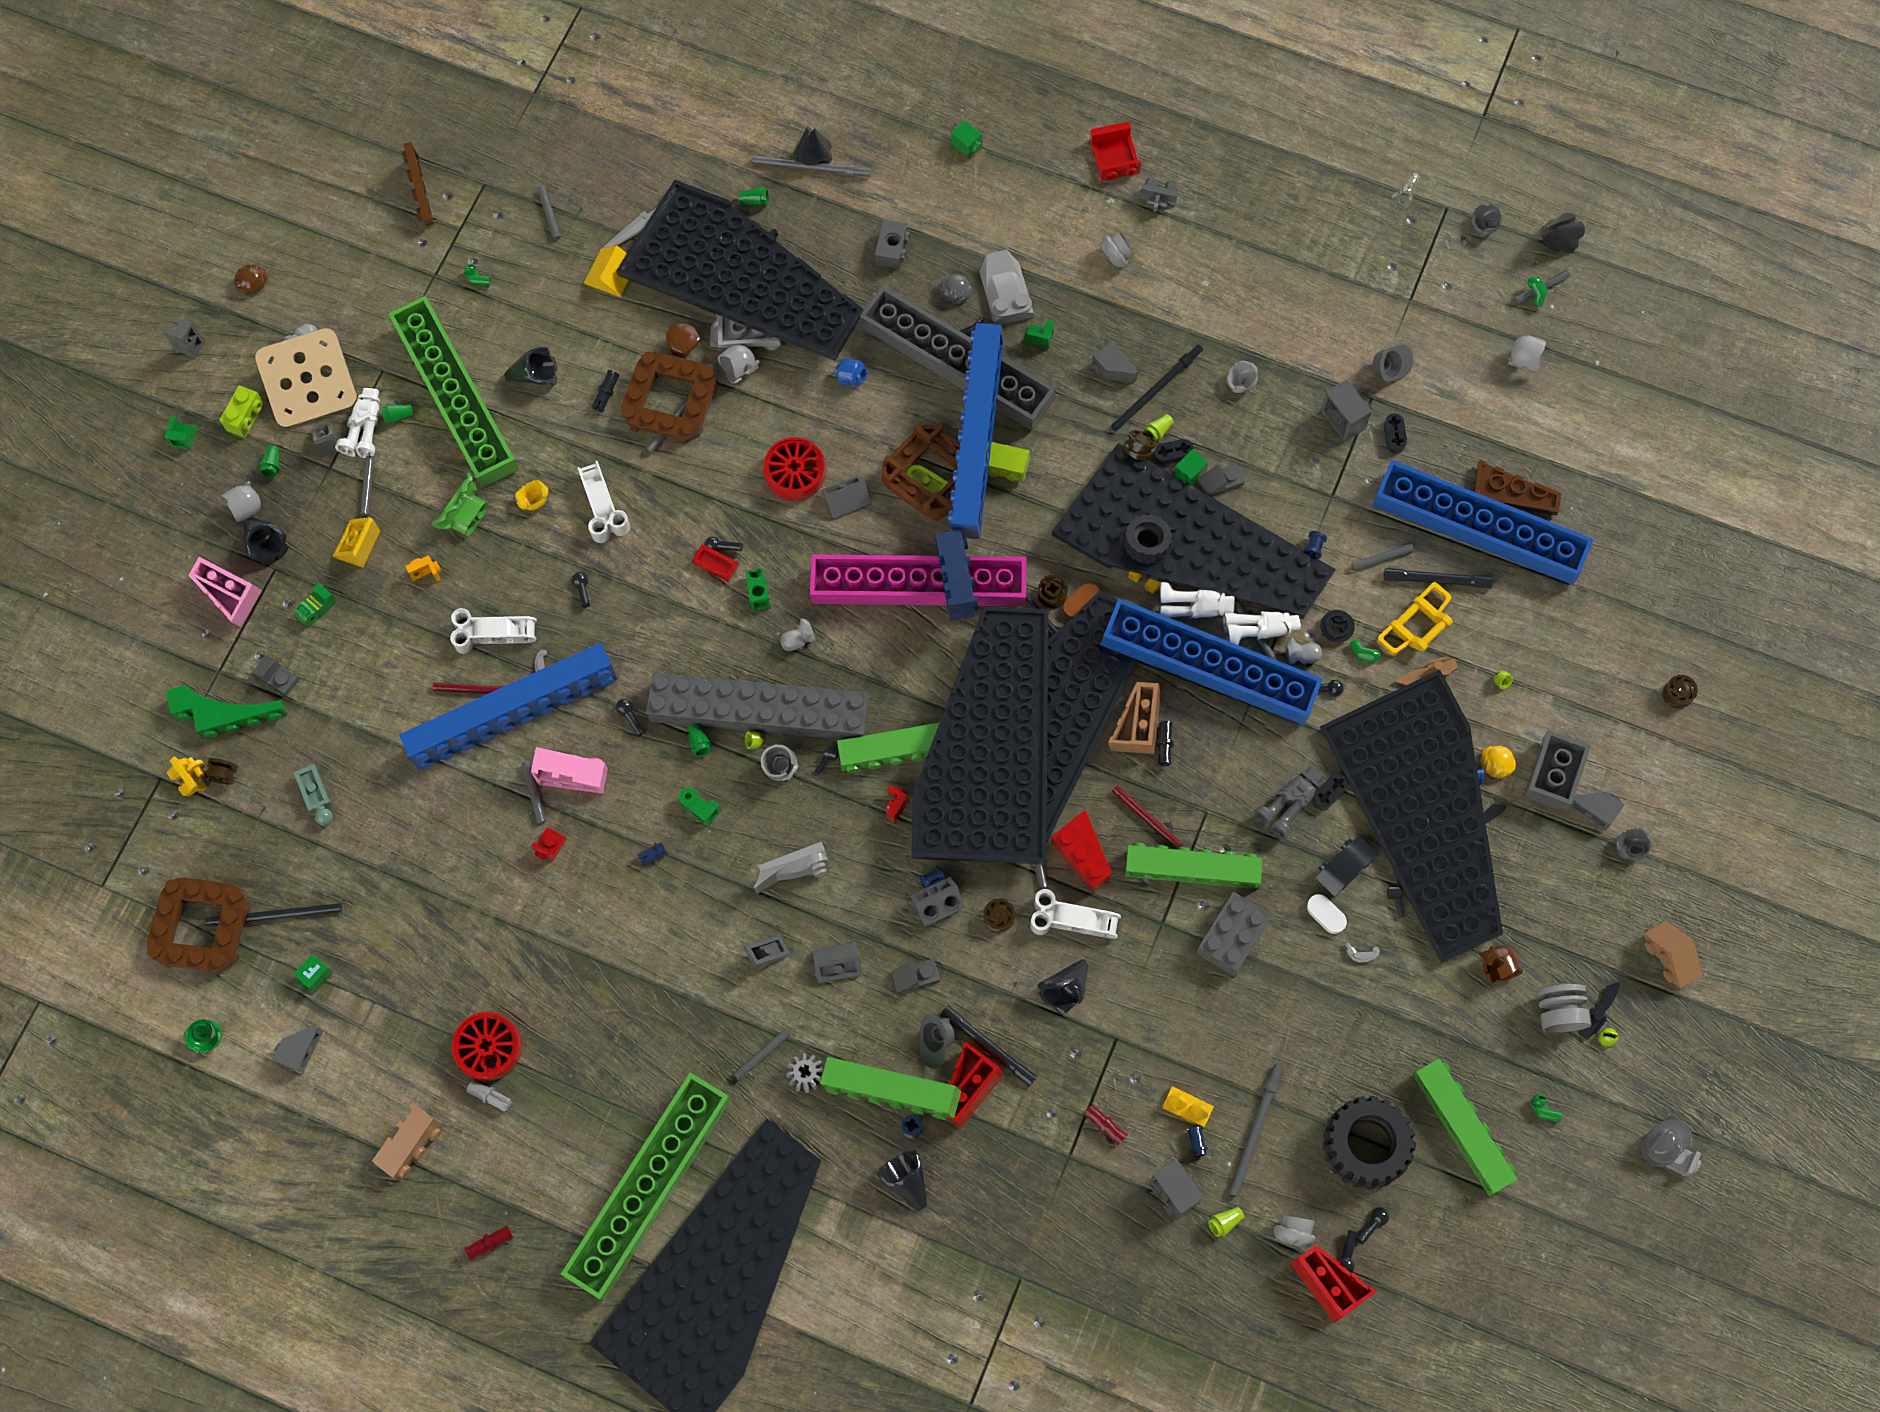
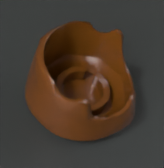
[666,323,700,359]

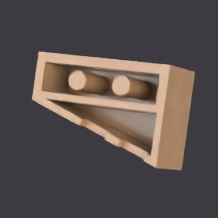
[1108,682,1161,754]
[372,1102,443,1181]

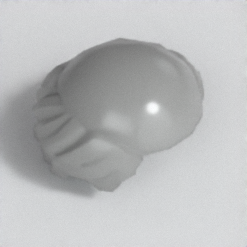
[1226,361,1258,393]

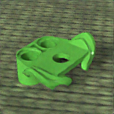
[431,472,488,536]

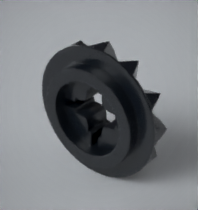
[1320,610,1355,644]

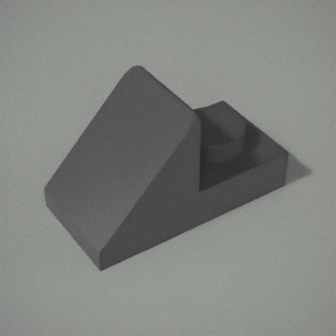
[1197,464,1245,496]
[252,656,300,696]
[744,935,790,971]
[891,958,941,994]

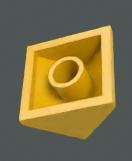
[584,245,630,297]
[333,517,380,568]

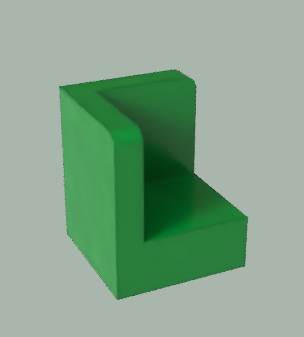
[1025,320,1055,349]
[164,416,197,449]

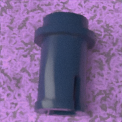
[637,842,667,866]
[1187,1127,1208,1158]

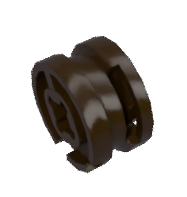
[1123,430,1156,461]
[1038,575,1068,609]
[1662,675,1698,709]
[203,758,238,785]
[984,898,1015,933]

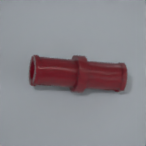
[1083,1104,1128,1146]
[464,1225,513,1261]

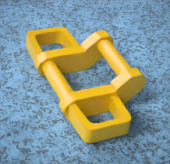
[1377,582,1453,656]

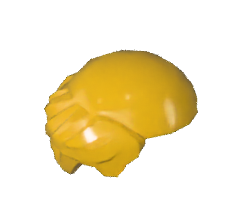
[515,480,548,511]
[1480,745,1516,779]

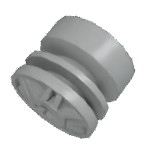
[1537,984,1592,1033]

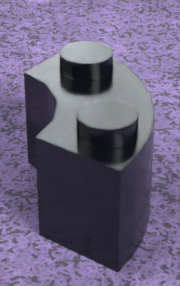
[1316,836,1379,896]

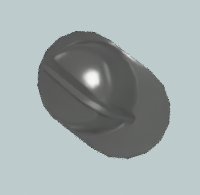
[1369,345,1413,382]
[919,1015,955,1069]
[1641,1119,1692,1167]

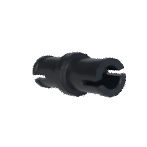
[591,370,620,413]
[1156,721,1174,767]

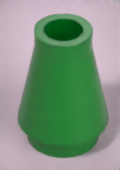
[738,186,769,207]
[381,404,413,425]
[258,445,280,478]
[687,723,711,757]

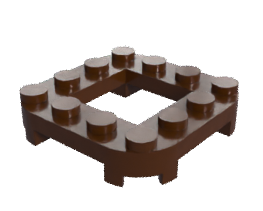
[621,352,717,443]
[881,423,960,521]
[147,878,251,975]

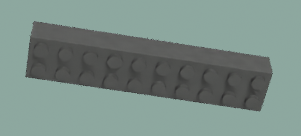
[860,286,1056,431]
[646,673,870,740]

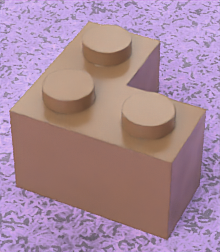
[1644,921,1703,988]

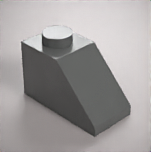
[1092,341,1138,383]
[1570,792,1625,831]
[272,1026,323,1073]

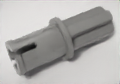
[466,1079,511,1111]

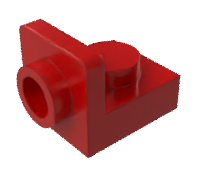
[886,785,909,824]
[531,827,567,862]

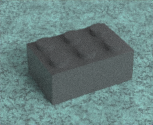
[1523,730,1591,812]
[1196,892,1272,977]

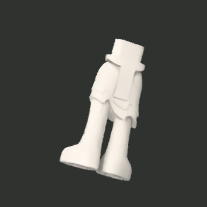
[335,388,380,458]
[1159,582,1234,619]
[1223,611,1301,645]

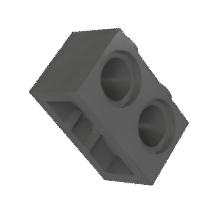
[910,877,965,926]

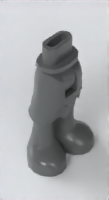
[1254,767,1323,839]

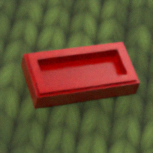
[691,544,739,583]

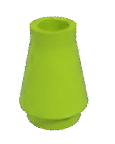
[1143,414,1174,442]
[1208,1207,1245,1237]

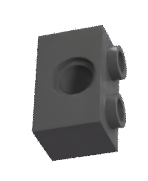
[875,220,911,269]

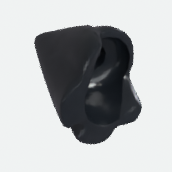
[794,127,832,165]
[1542,213,1585,252]
[504,347,557,386]
[243,518,288,565]
[1037,959,1088,1014]
[877,1150,927,1211]

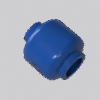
[835,358,867,387]

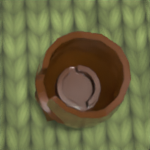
[1479,945,1523,985]

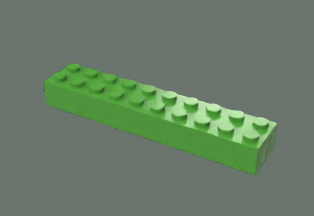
[388,296,519,488]
[561,1072,731,1302]

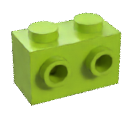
[220,385,264,438]
[988,442,1030,482]

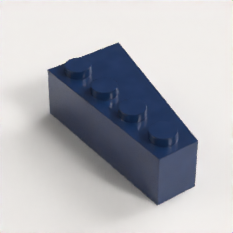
[935,530,979,621]

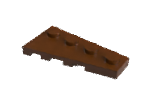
[402,142,434,226]
[1474,459,1561,515]

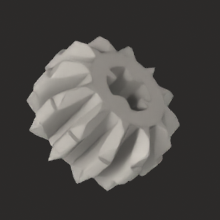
[786,1053,824,1093]

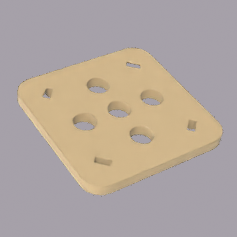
[255,328,357,428]

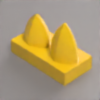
[1162,1086,1214,1128]

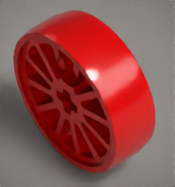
[763,437,827,501]
[452,1012,522,1082]

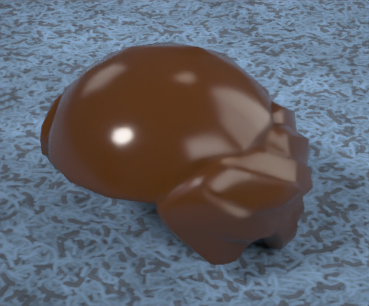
[234,265,267,295]

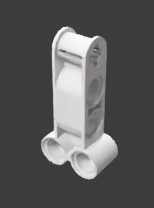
[577,461,631,543]
[450,608,537,654]
[1030,889,1121,939]

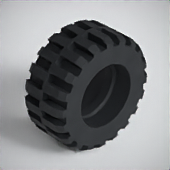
[1323,1096,1416,1189]

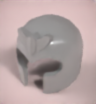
[1508,335,1546,372]
[718,345,760,384]
[220,481,261,523]
[761,744,799,781]

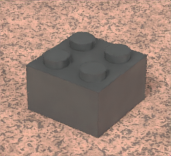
[1320,380,1372,442]
[1150,1158,1204,1219]

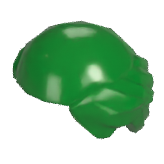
[183,1019,222,1054]

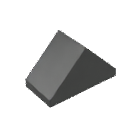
[311,422,338,457]

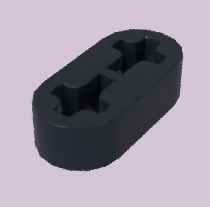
[1384,413,1407,454]
[1154,439,1194,465]
[1312,774,1349,811]

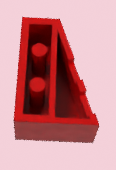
[1051,809,1112,893]
[946,1041,1003,1129]
[1291,1245,1377,1323]

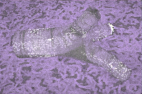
[1393,173,1420,200]

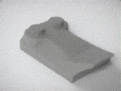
[979,250,1034,325]
[710,315,782,350]
[754,842,830,894]

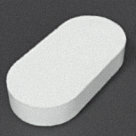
[1307,895,1347,934]

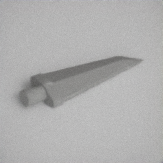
[603,208,656,248]

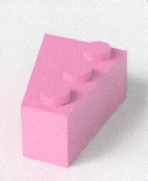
[189,557,262,627]
[531,747,608,794]

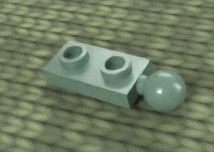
[294,764,333,826]

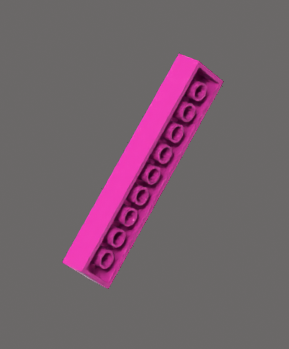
[810,555,1026,606]

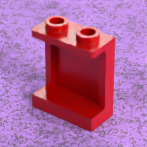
[1089,121,1141,181]

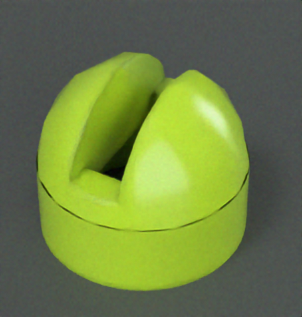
[1493,670,1513,690]
[745,731,763,749]
[1598,1028,1618,1047]

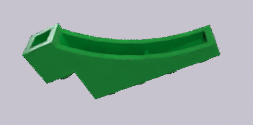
[166,685,288,739]

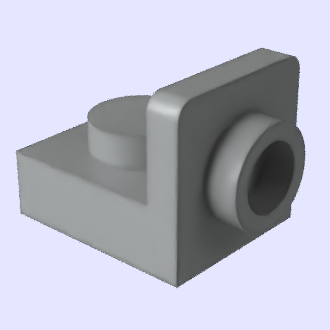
[1666,1149,1701,1177]

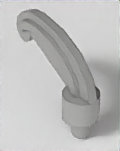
[535,650,547,672]
[1346,943,1380,963]

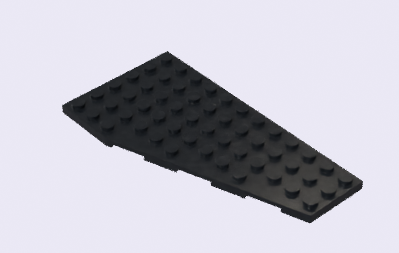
[616,180,863,361]
[1051,443,1336,619]
[1046,591,1137,843]
[911,606,1049,865]
[1320,670,1503,964]
[589,1118,822,1412]

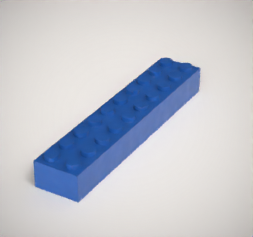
[948,323,1004,539]
[1372,459,1594,585]
[1100,598,1323,725]
[399,643,618,770]

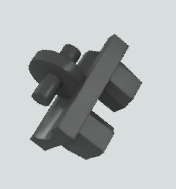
[1140,177,1178,212]

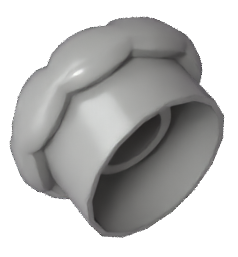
[1101,231,1135,267]
[1274,1215,1315,1248]

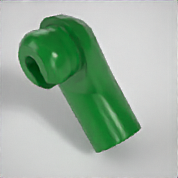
[464,264,491,286]
[1527,277,1547,307]
[1349,639,1381,663]
[1531,1094,1562,1123]

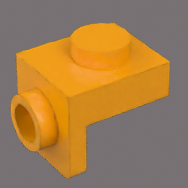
[405,555,442,582]

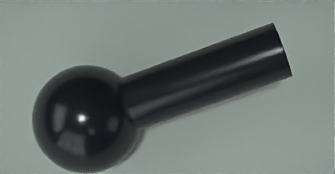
[704,536,743,552]
[571,572,590,608]
[1318,680,1344,697]
[616,699,645,737]
[1356,1207,1389,1245]
[1337,1229,1357,1273]

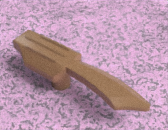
[1395,657,1458,685]

